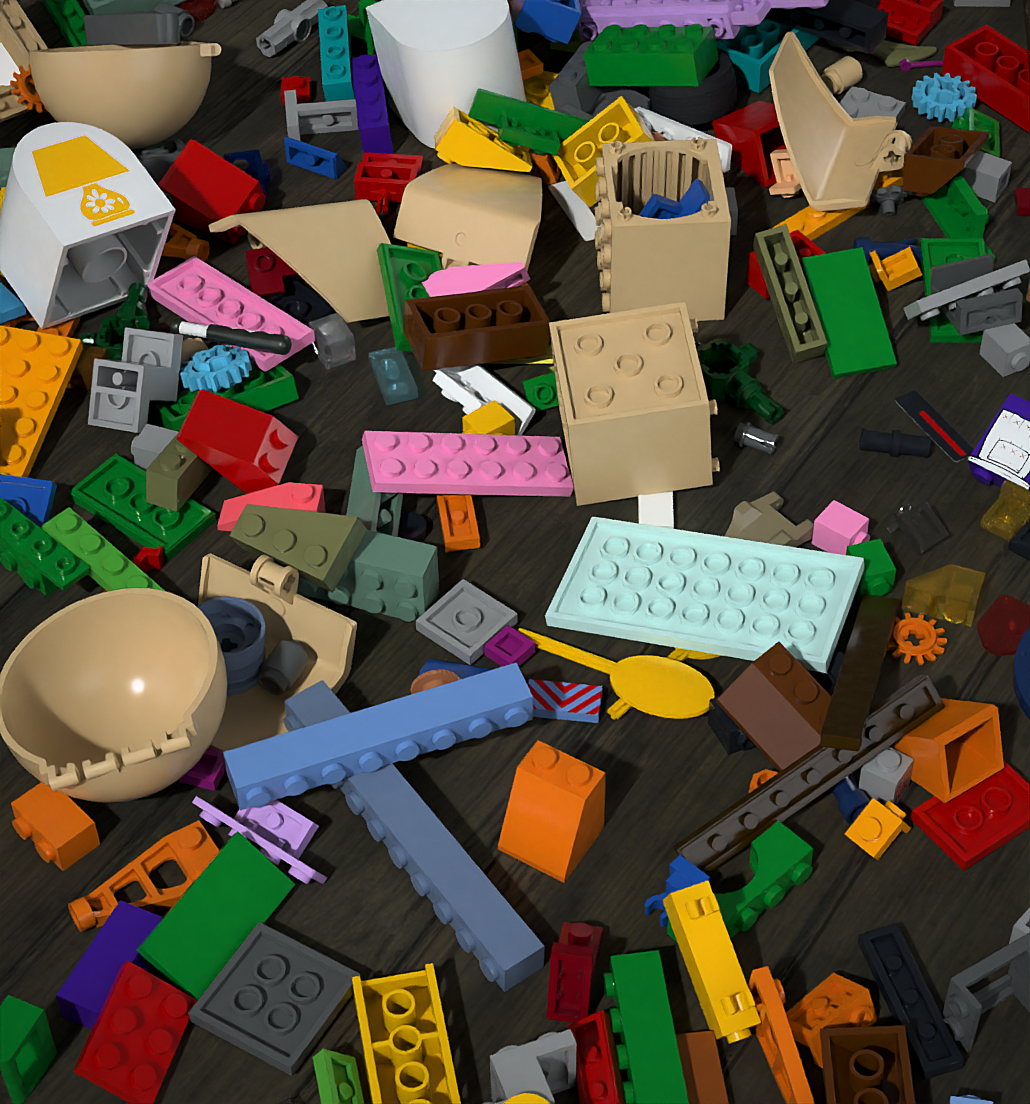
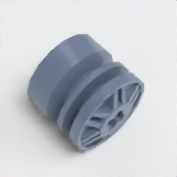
[197,596,266,696]

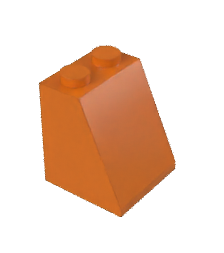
[889,698,1004,803]
[498,740,606,883]

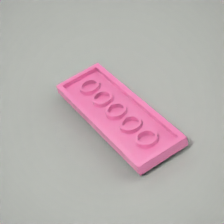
[145,256,316,372]
[362,431,574,497]

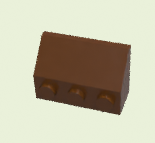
[903,126,989,196]
[716,641,832,772]
[820,1025,915,1104]

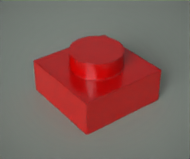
[281,76,311,105]

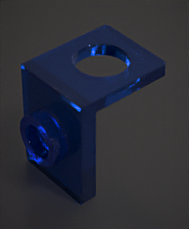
[223,149,270,197]

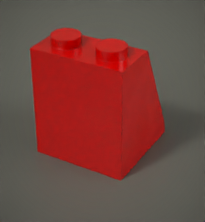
[712,101,786,188]
[158,139,267,245]

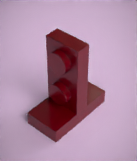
[546,922,603,1023]

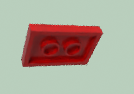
[911,760,1030,871]
[73,961,197,1104]

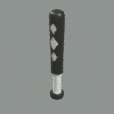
[171,317,292,355]

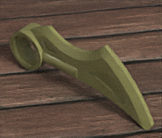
[825,39,937,67]

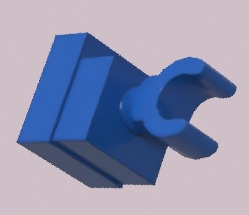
[645,855,710,927]

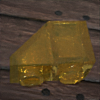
[901,564,986,627]

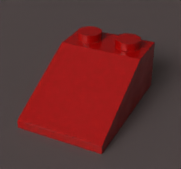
[176,389,299,494]

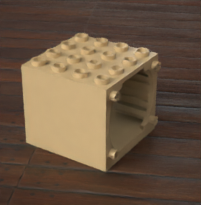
[595,137,731,321]
[549,301,720,506]

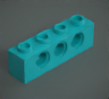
[318,5,355,102]

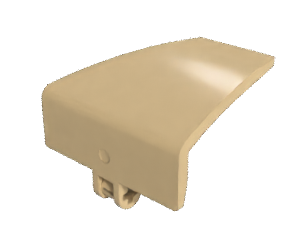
[198,553,357,752]

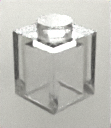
[309,313,356,370]

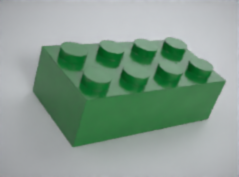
[583,24,719,87]

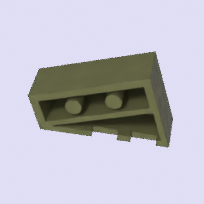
[229,504,367,593]

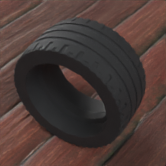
[647,52,737,126]

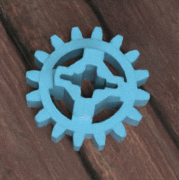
[912,73,977,122]
[179,345,252,393]

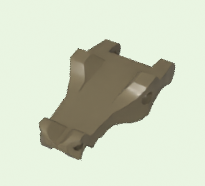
[724,492,814,548]

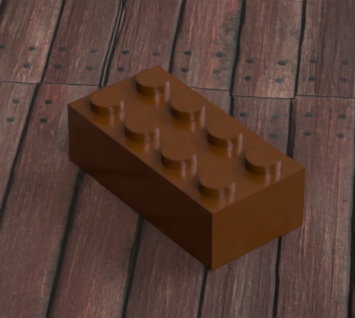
[403,285,550,371]

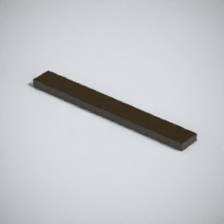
[820,594,899,752]
[673,673,945,874]

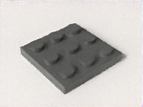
[188,922,361,1076]

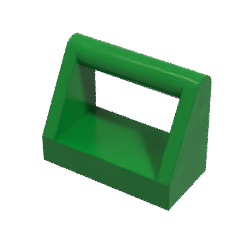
[0,995,57,1104]

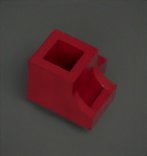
[245,247,298,298]

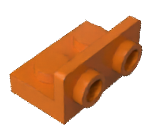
[786,972,877,1068]

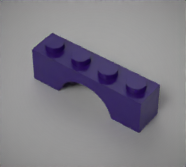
[350,54,393,154]

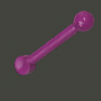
[899,59,943,72]

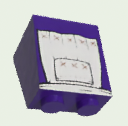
[968,393,1030,502]

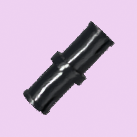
[859,429,930,458]

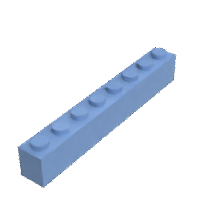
[223,662,533,811]

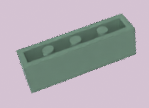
[346,446,403,537]

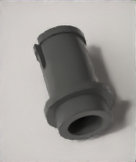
[734,422,779,455]

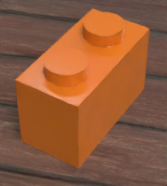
[11,782,100,871]

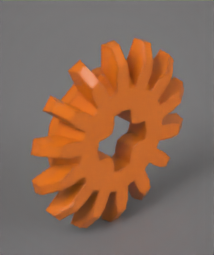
[9,64,48,113]
[887,613,947,665]

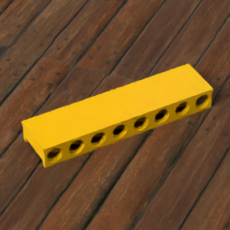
[352,963,461,1104]

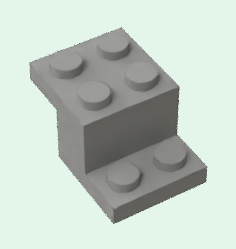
[88,327,183,433]
[483,1029,577,1104]

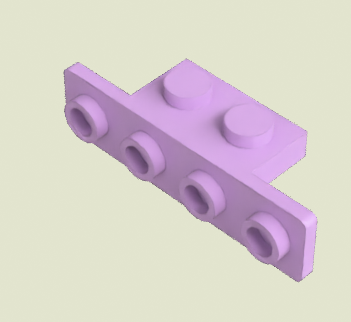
[192,796,327,884]

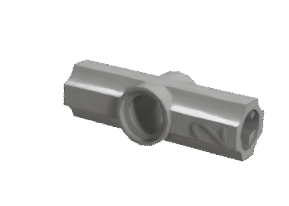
[256,0,328,58]

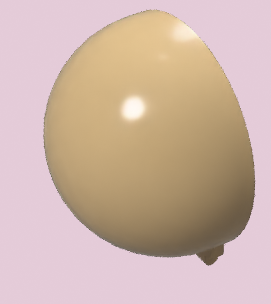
[29,41,221,150]
[0,588,227,803]

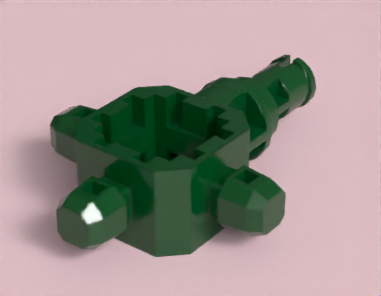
[80,283,152,360]
[694,338,783,424]

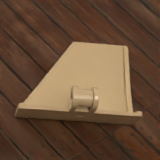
[769,31,912,211]
[393,162,542,271]
[209,199,391,323]

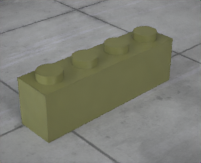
[753,224,827,364]

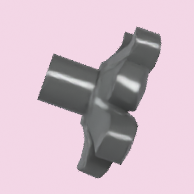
[870,185,908,216]

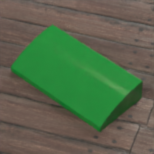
[150,363,299,432]

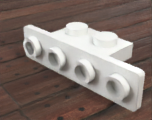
[635,107,732,173]
[432,364,536,436]

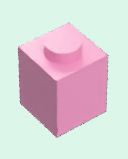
[812,500,870,555]

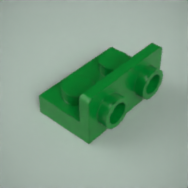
[951,107,1000,158]

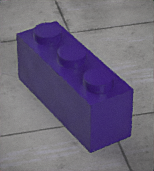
[56,900,162,1029]

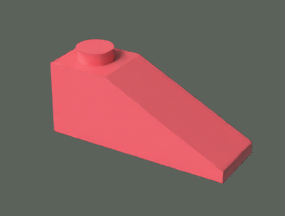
[217,482,326,531]

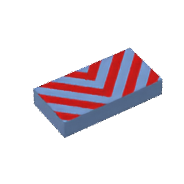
[528,679,602,723]

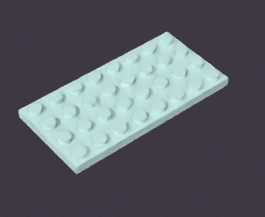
[545,517,864,673]

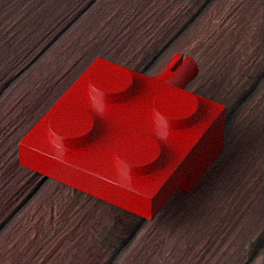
[876,0,944,45]
[354,152,424,214]

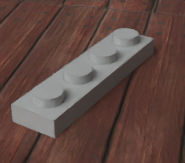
[903,259,1030,321]

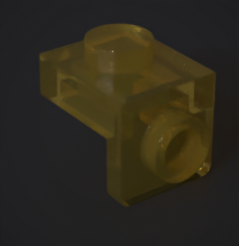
[980,480,1030,541]

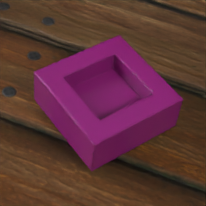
[484,625,535,667]
[180,748,226,791]

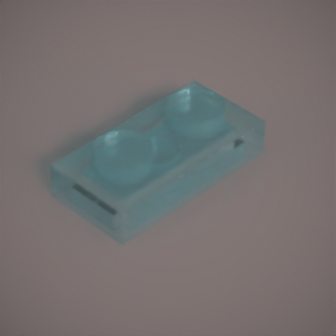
[369,347,418,405]

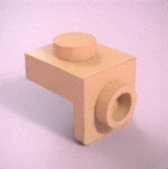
[769,149,801,198]

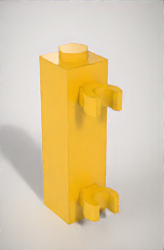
[662,880,761,1044]

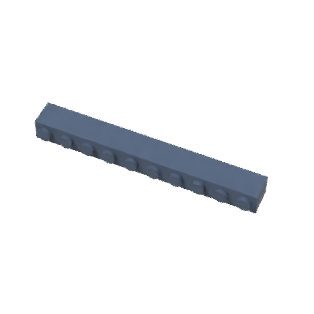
[283,680,545,992]

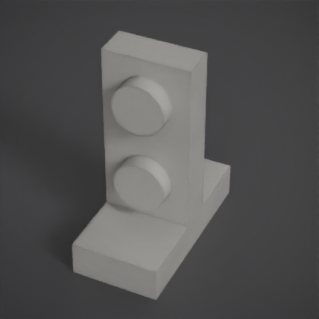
[284,90,358,141]

